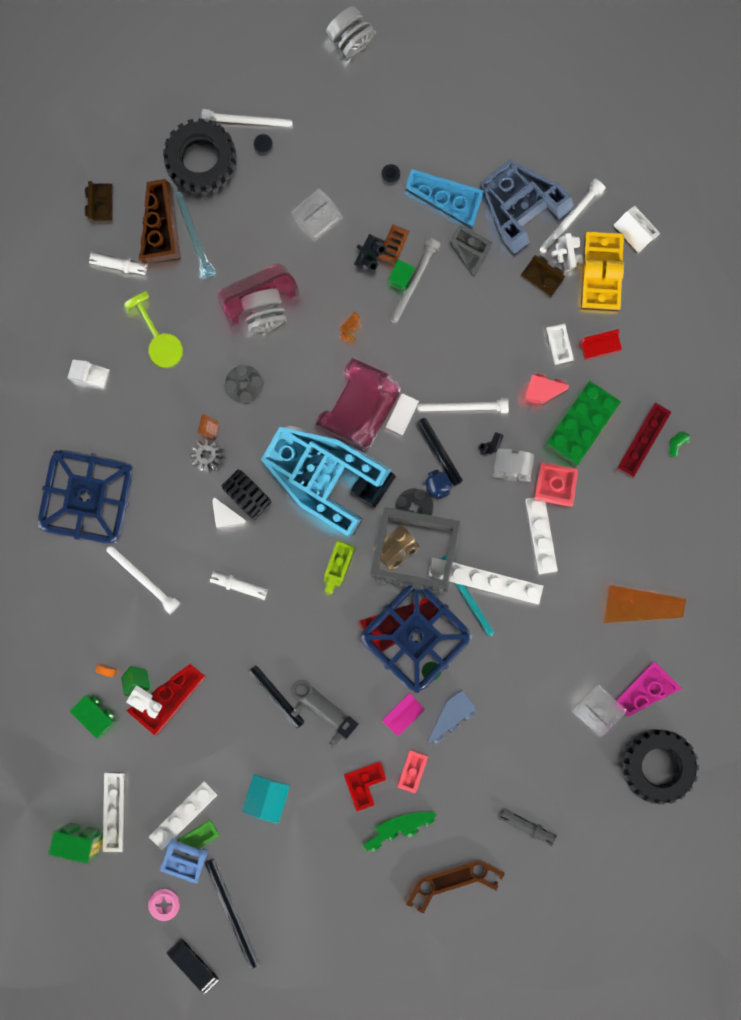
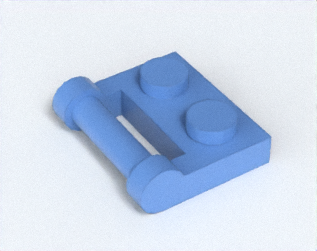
[160,838,208,884]

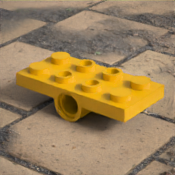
[582,232,624,310]

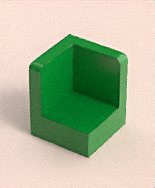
[388,259,415,291]
[121,666,150,697]

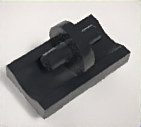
[354,234,387,271]

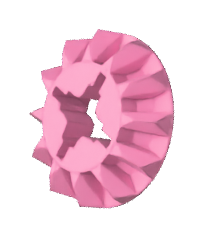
[148,889,180,921]

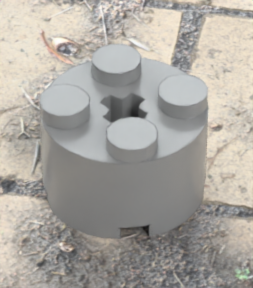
[492,448,534,482]

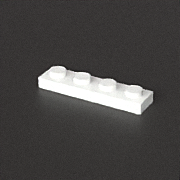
[525,497,558,575]
[103,773,125,852]
[149,781,218,850]

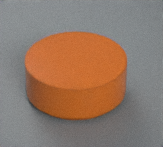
[95,663,116,677]

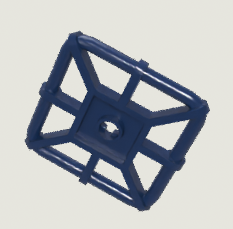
[38,450,133,543]
[361,585,472,693]

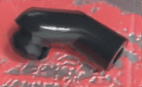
[478,432,503,455]

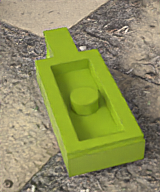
[324,540,355,595]

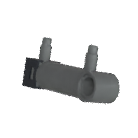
[291,680,359,748]

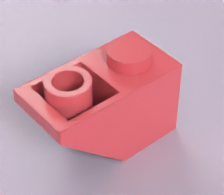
[525,373,569,405]

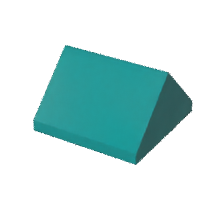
[242,774,290,823]

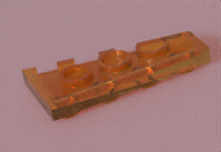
[603,585,686,623]

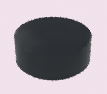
[254,134,273,154]
[381,164,400,184]

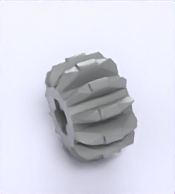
[190,439,223,472]

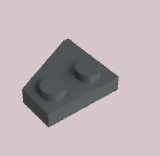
[450,224,493,275]

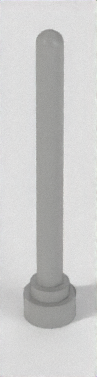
[391,237,441,322]

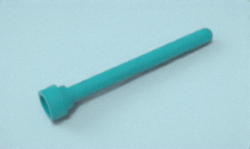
[441,554,494,636]

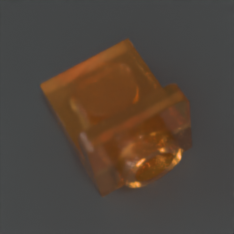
[339,311,360,343]

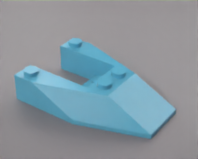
[261,427,391,536]

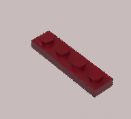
[616,402,672,478]

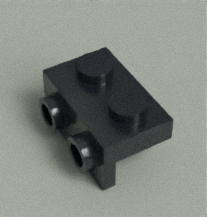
[351,472,396,508]

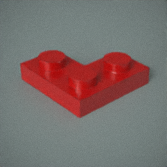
[344,761,387,811]

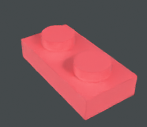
[397,750,428,794]

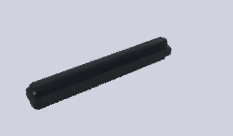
[417,418,463,486]
[249,665,305,728]

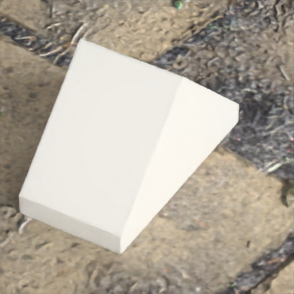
[212,497,247,529]

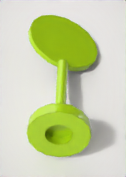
[124,291,183,367]

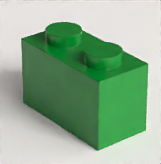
[69,695,115,739]

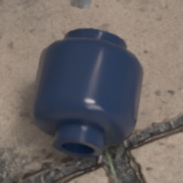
[424,470,452,499]

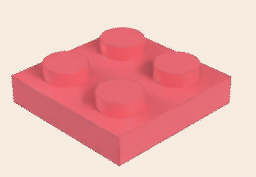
[534,462,578,507]

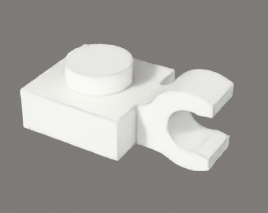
[126,685,162,718]

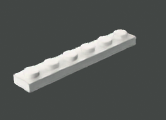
[427,557,544,604]

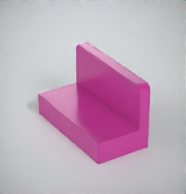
[382,693,425,736]

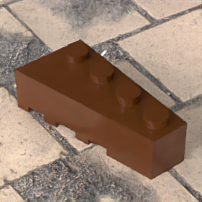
[139,179,181,263]

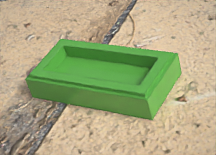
[177,819,221,856]

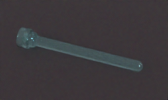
[175,192,216,278]

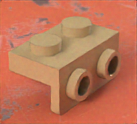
[372,525,420,571]

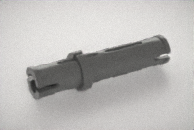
[500,808,557,846]

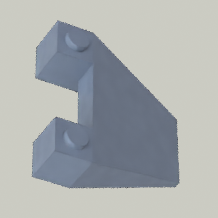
[480,160,574,254]

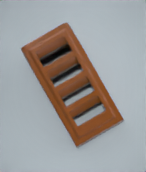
[378,224,410,266]
[198,414,219,440]

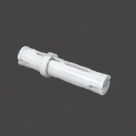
[89,252,148,276]
[210,571,268,600]

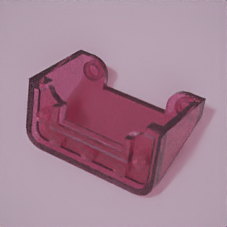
[218,264,299,327]
[316,358,401,451]

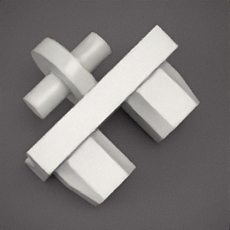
[551,233,584,272]

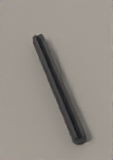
[205,859,259,969]

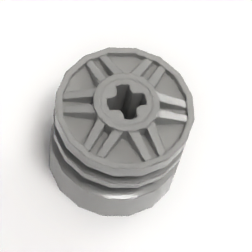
[326,6,376,57]
[240,289,287,332]

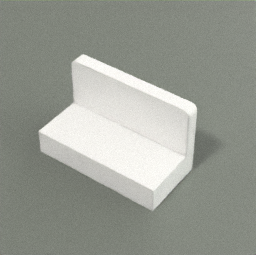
[614,206,660,252]

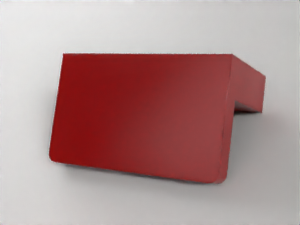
[580,329,622,360]

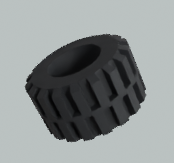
[221,469,271,519]

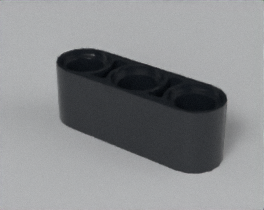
[166,939,219,994]

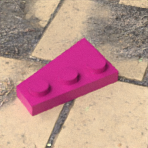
[614,662,682,717]

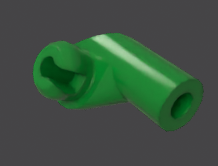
[668,431,690,457]

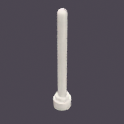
[202,109,292,127]
[540,179,606,253]
[417,398,508,413]
[107,546,180,614]

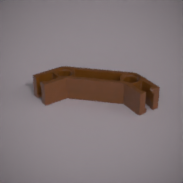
[406,859,505,914]

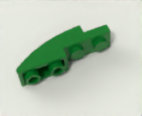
[363,811,437,852]

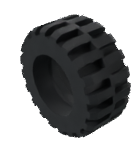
[163,118,237,195]
[622,729,699,805]

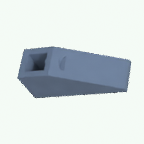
[427,690,476,744]

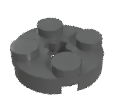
[225,365,263,404]
[395,488,434,527]

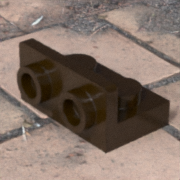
[85,181,113,222]
[520,255,565,298]

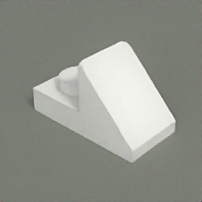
[67,360,110,388]

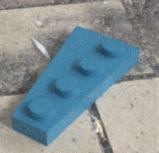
[406,169,484,228]

